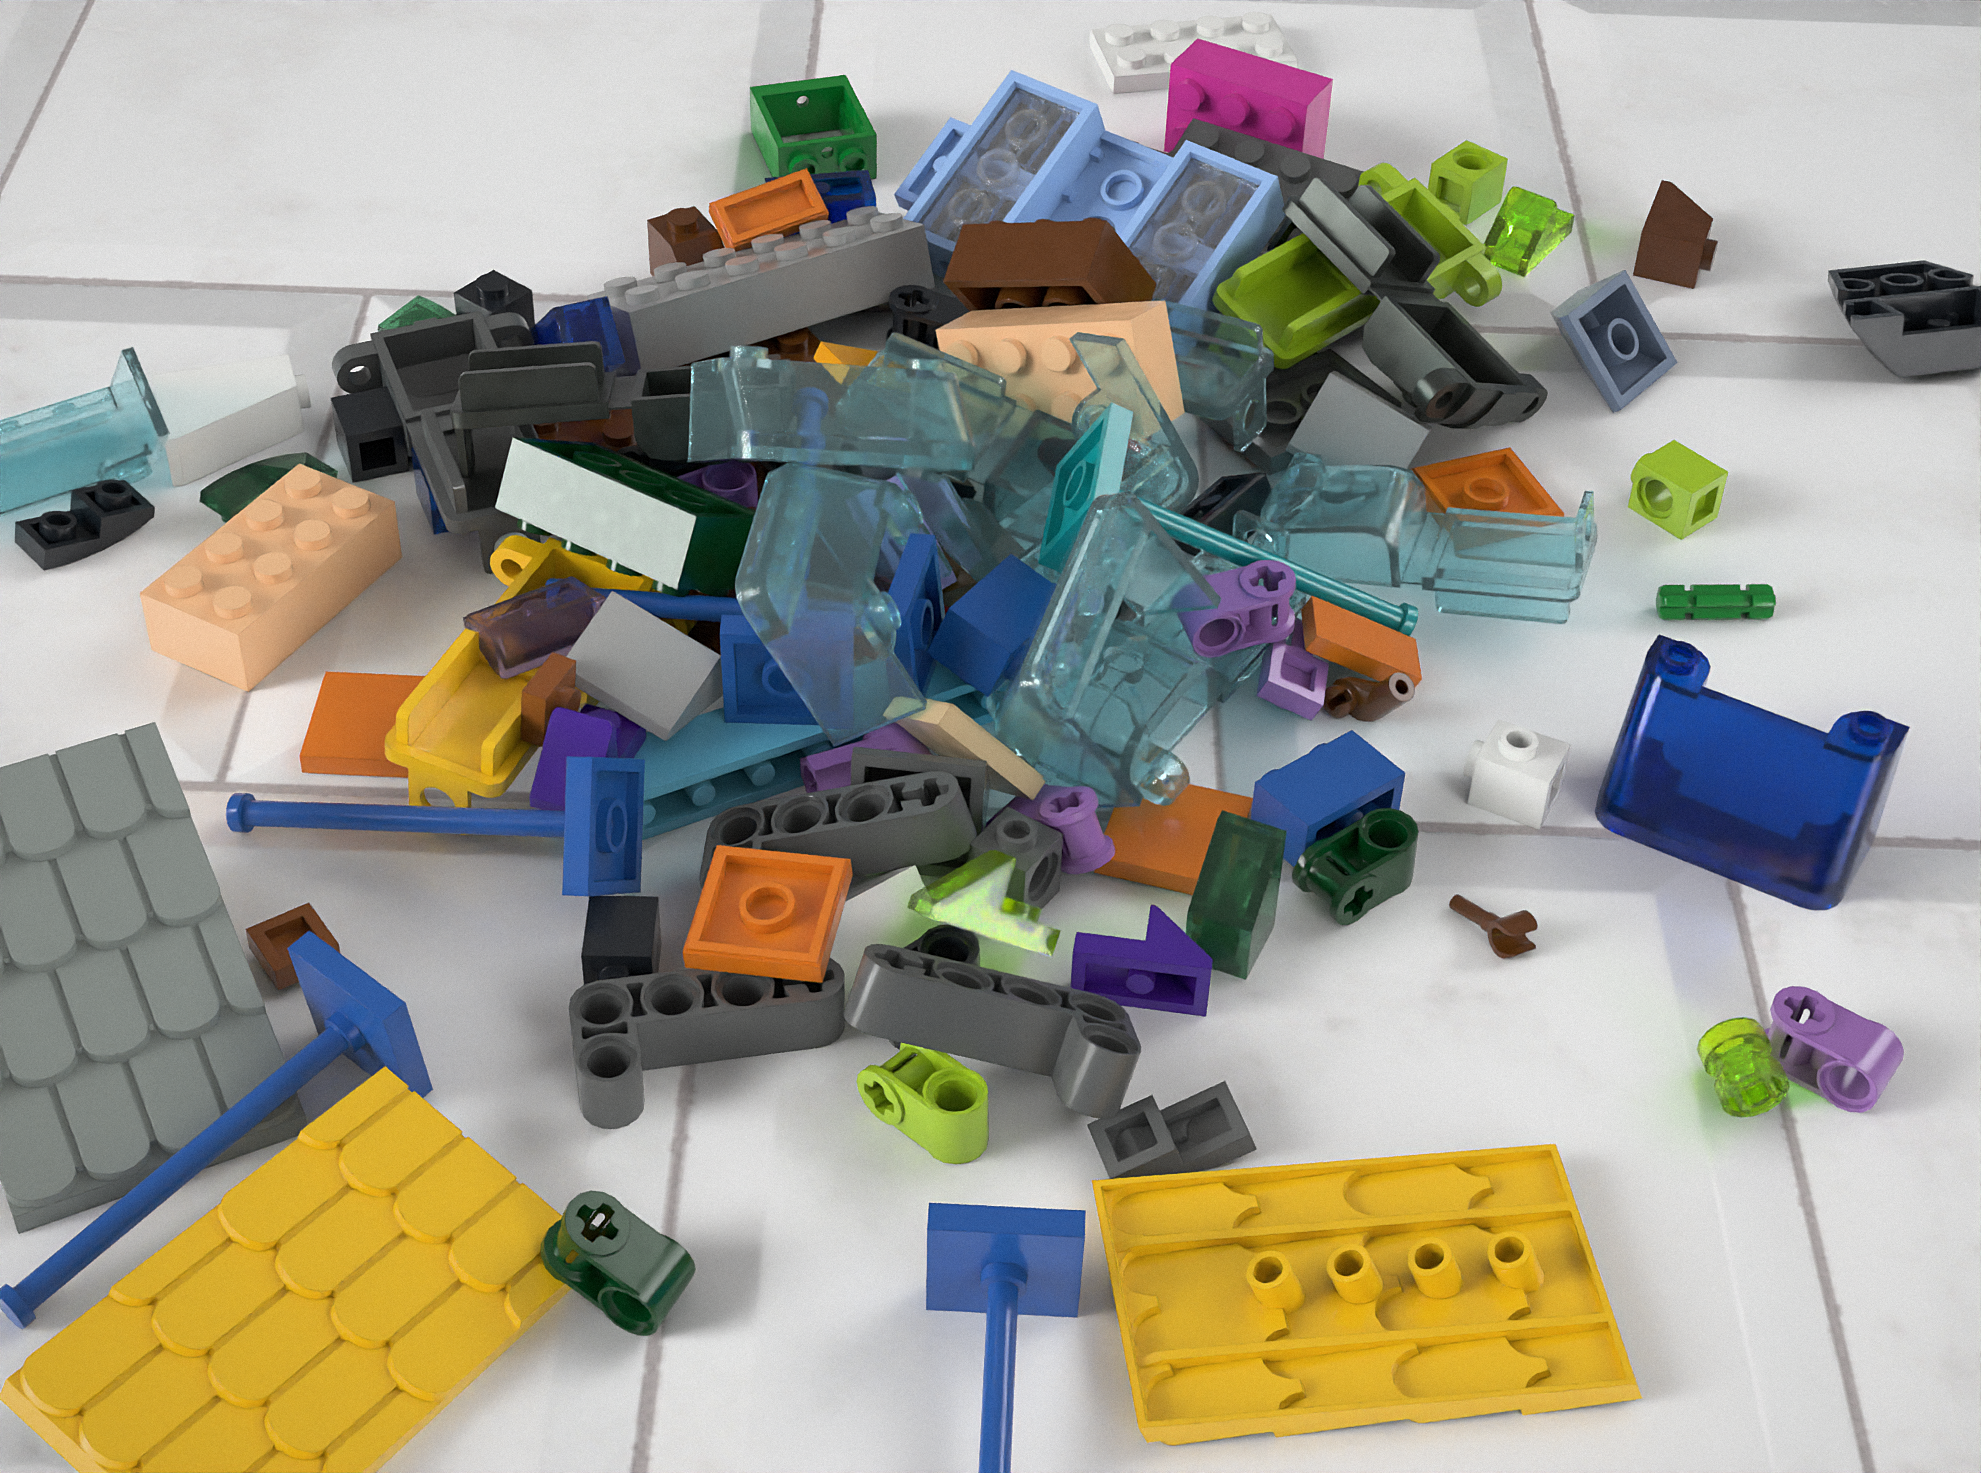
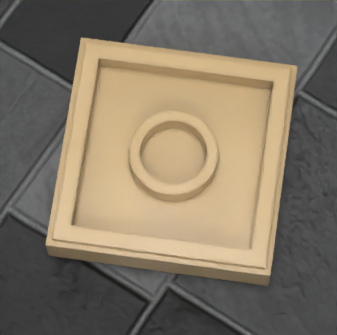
[883,693,1046,800]

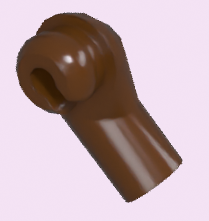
[1323,672,1415,722]

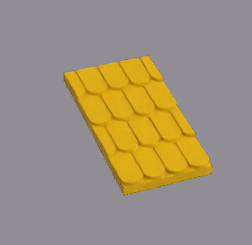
[0,1066,586,1473]
[1092,1144,1642,1445]

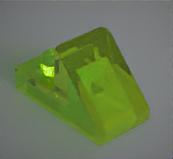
[1483,186,1575,277]
[907,849,1061,956]

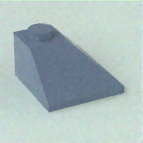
[1550,270,1678,413]

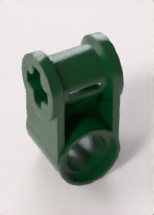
[1292,808,1419,925]
[541,1191,696,1336]

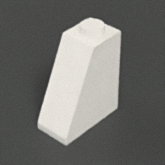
[151,353,311,487]

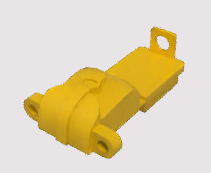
[385,535,697,835]

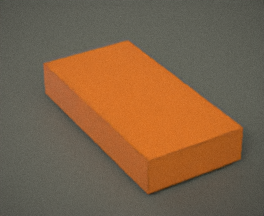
[708,168,829,252]
[1301,596,1422,687]

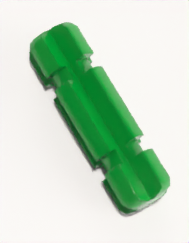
[1656,584,1776,620]

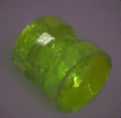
[1697,1017,1790,1118]

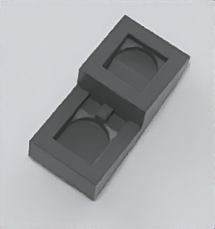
[1087,1081,1257,1179]

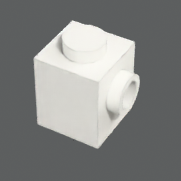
[1463,719,1571,830]

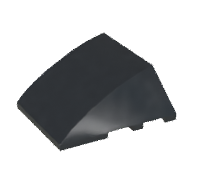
[1828,260,1981,377]

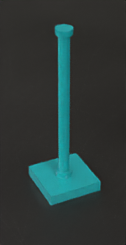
[1038,402,1419,636]

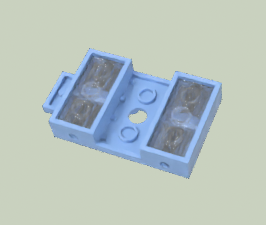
[894,70,1286,372]

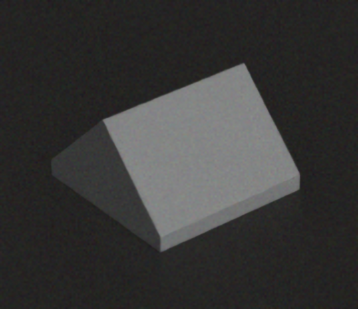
[1285,371,1432,507]
[566,591,723,741]

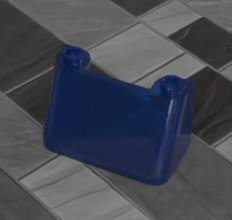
[1595,634,1910,910]

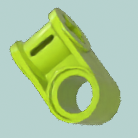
[856,1043,989,1164]

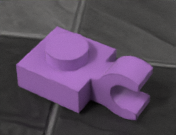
[1256,617,1329,721]

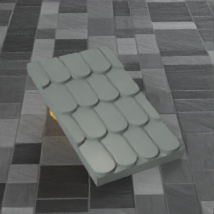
[0,722,307,1234]

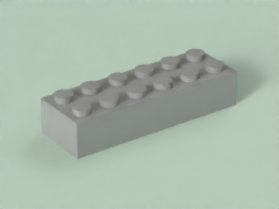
[587,206,935,374]

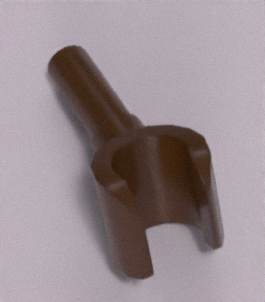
[1449,894,1538,959]

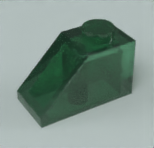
[1185,810,1287,980]

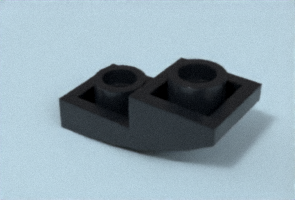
[15,479,155,571]

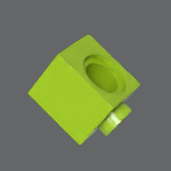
[1428,140,1508,226]
[1628,440,1728,540]

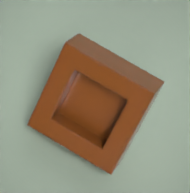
[520,652,581,747]
[245,902,341,990]

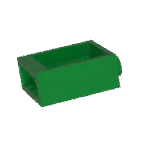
[750,75,877,187]

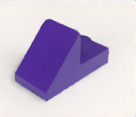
[529,703,646,811]
[1070,904,1213,1017]

